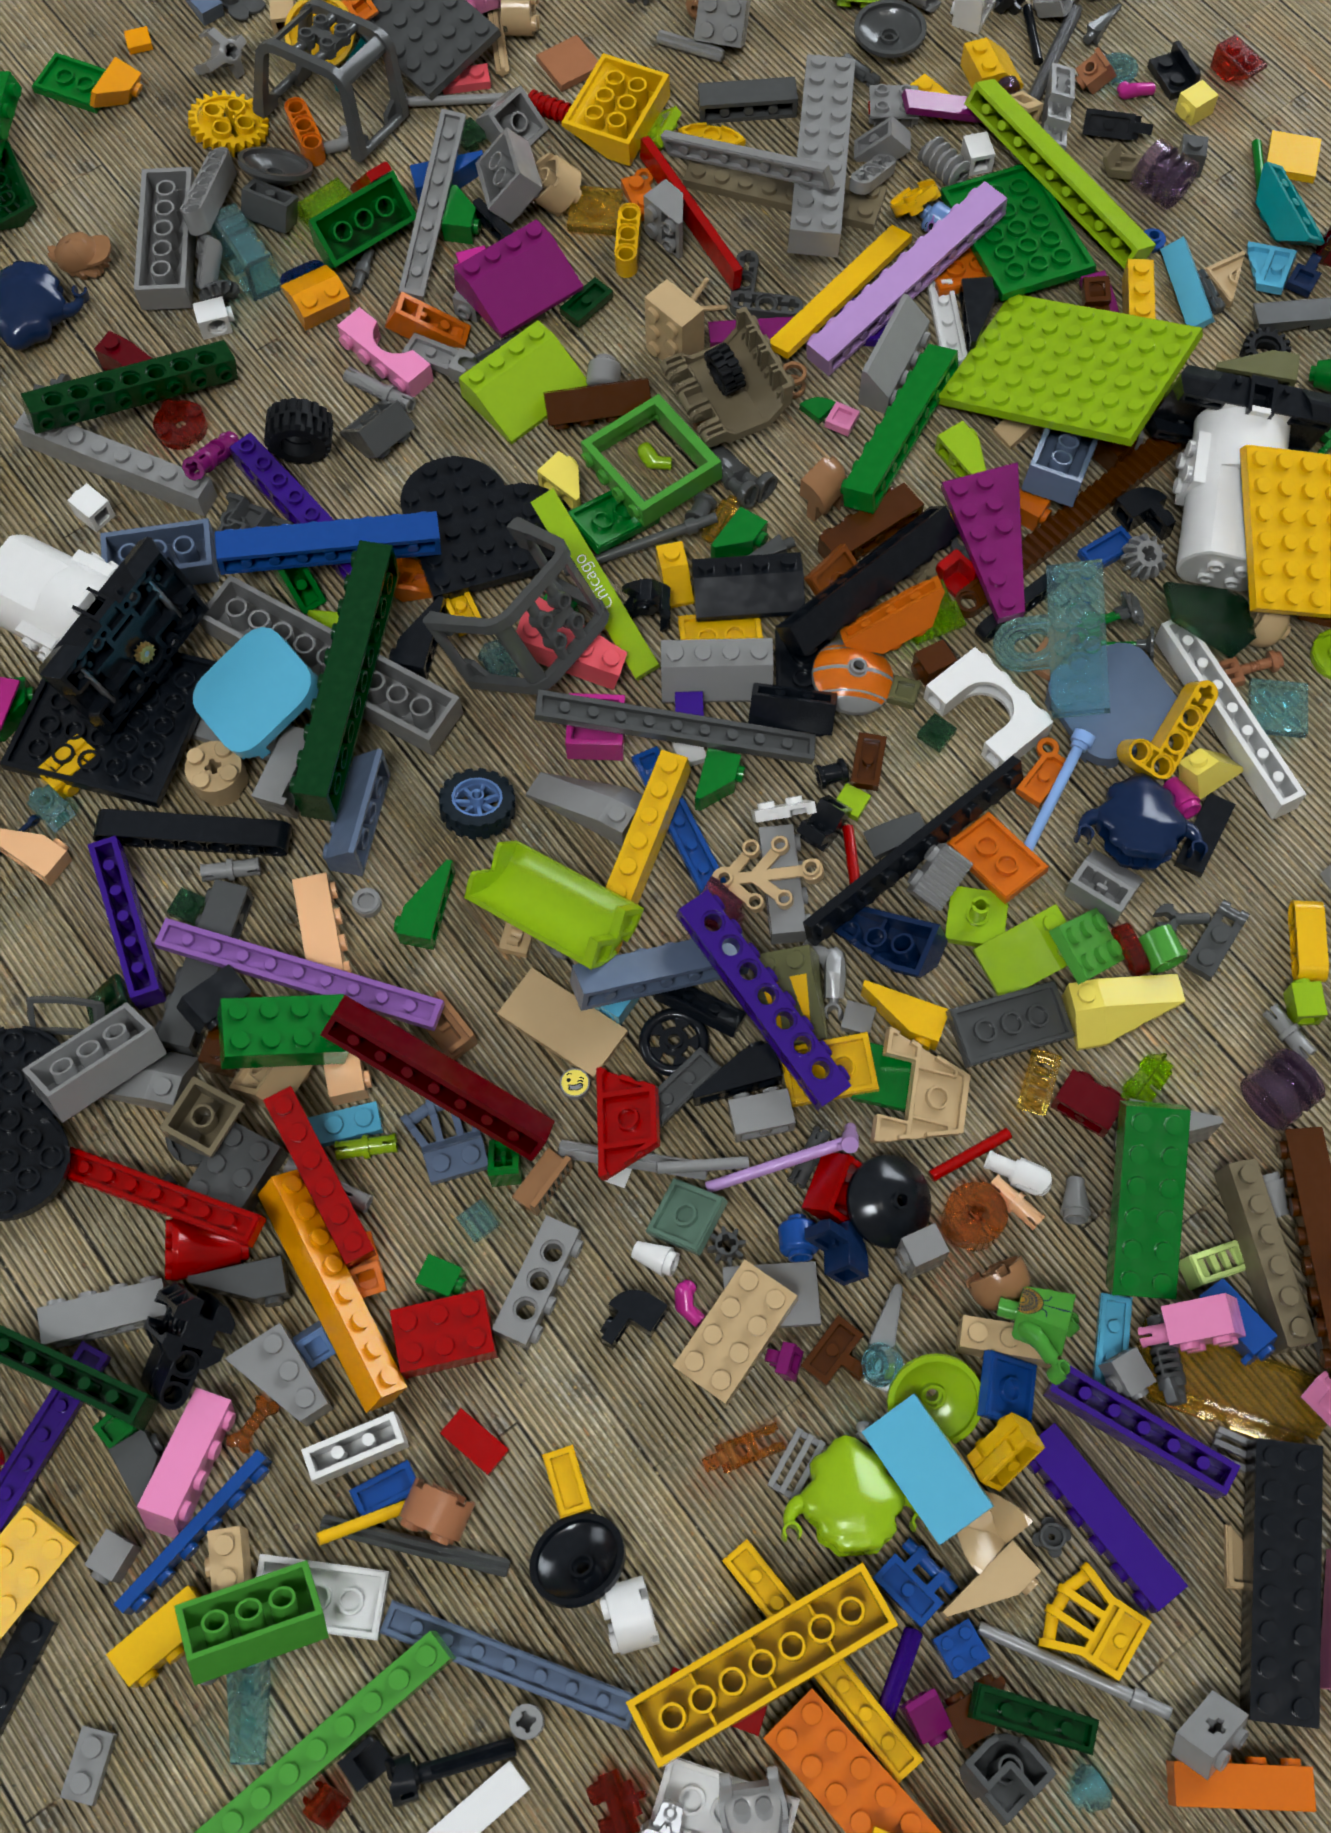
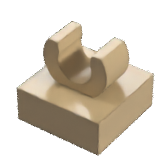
[498,922,534,958]

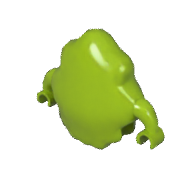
[781,1435,928,1557]

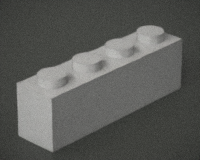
[758,824,810,945]
[37,1276,169,1350]

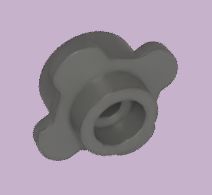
[1032,1517,1071,1558]

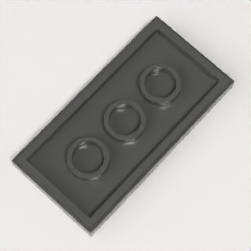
[946,980,1075,1069]

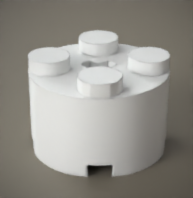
[600,1575,660,1655]

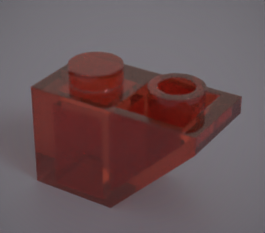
[1210,34,1268,82]

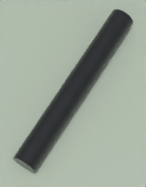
[1022,4,1043,65]

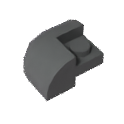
[959,1733,1057,1826]

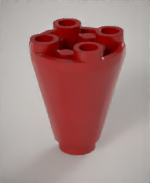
[165,1219,249,1281]

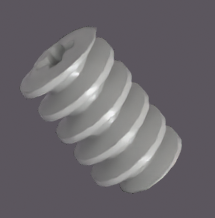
[917,136,970,186]

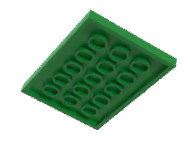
[940,164,1096,301]

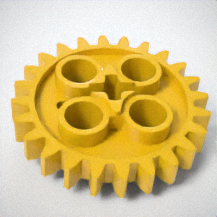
[188,90,269,157]

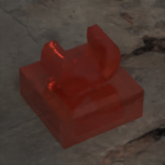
[302,1780,350,1830]

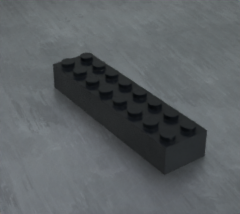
[1240,1438,1323,1729]

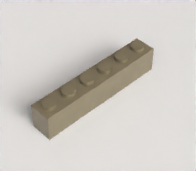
[1214,1158,1318,1355]

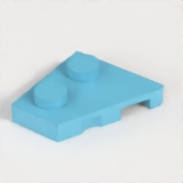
[1247,241,1297,295]

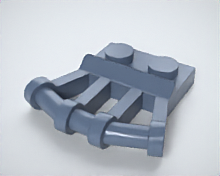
[400,1099,488,1186]

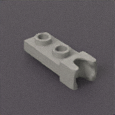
[402,332,477,383]

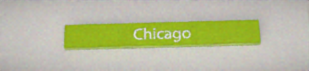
[530,488,660,681]

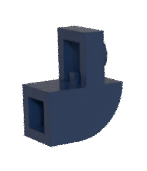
[804,1218,869,1286]

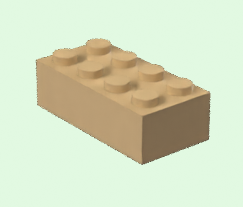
[673,1259,798,1406]

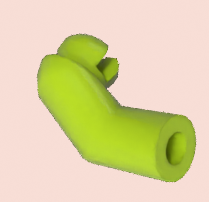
[637,442,672,470]

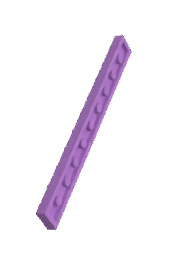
[154,918,445,1031]

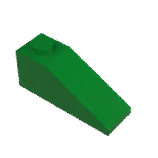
[394,859,455,950]

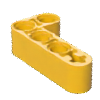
[1117,680,1218,779]

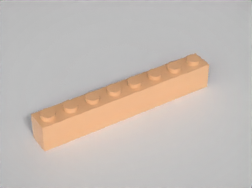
[292,872,373,1106]

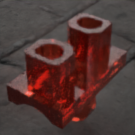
[586,1768,647,1833]

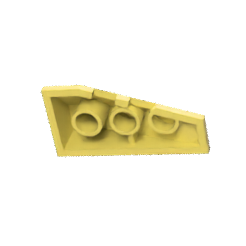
[1062,974,1186,1051]

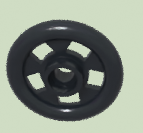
[638,1008,710,1076]

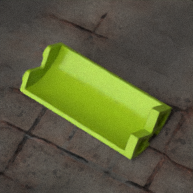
[464,840,644,969]

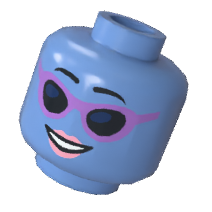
[920,201,951,233]

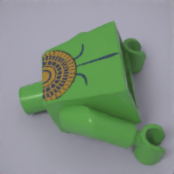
[996,1286,1080,1385]

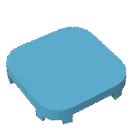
[193,627,319,760]

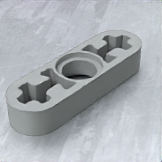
[849,154,896,195]

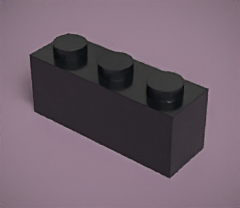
[748,683,837,737]

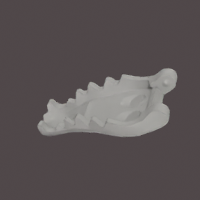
[718,1765,789,1833]

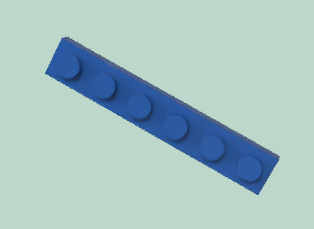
[114,1450,272,1615]

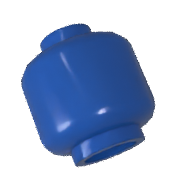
[778,1214,819,1262]

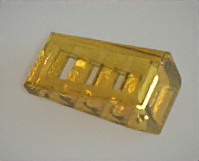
[1017,1049,1062,1116]

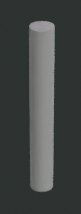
[656,1156,749,1174]

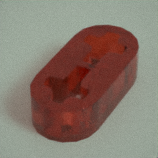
[1111,922,1150,976]

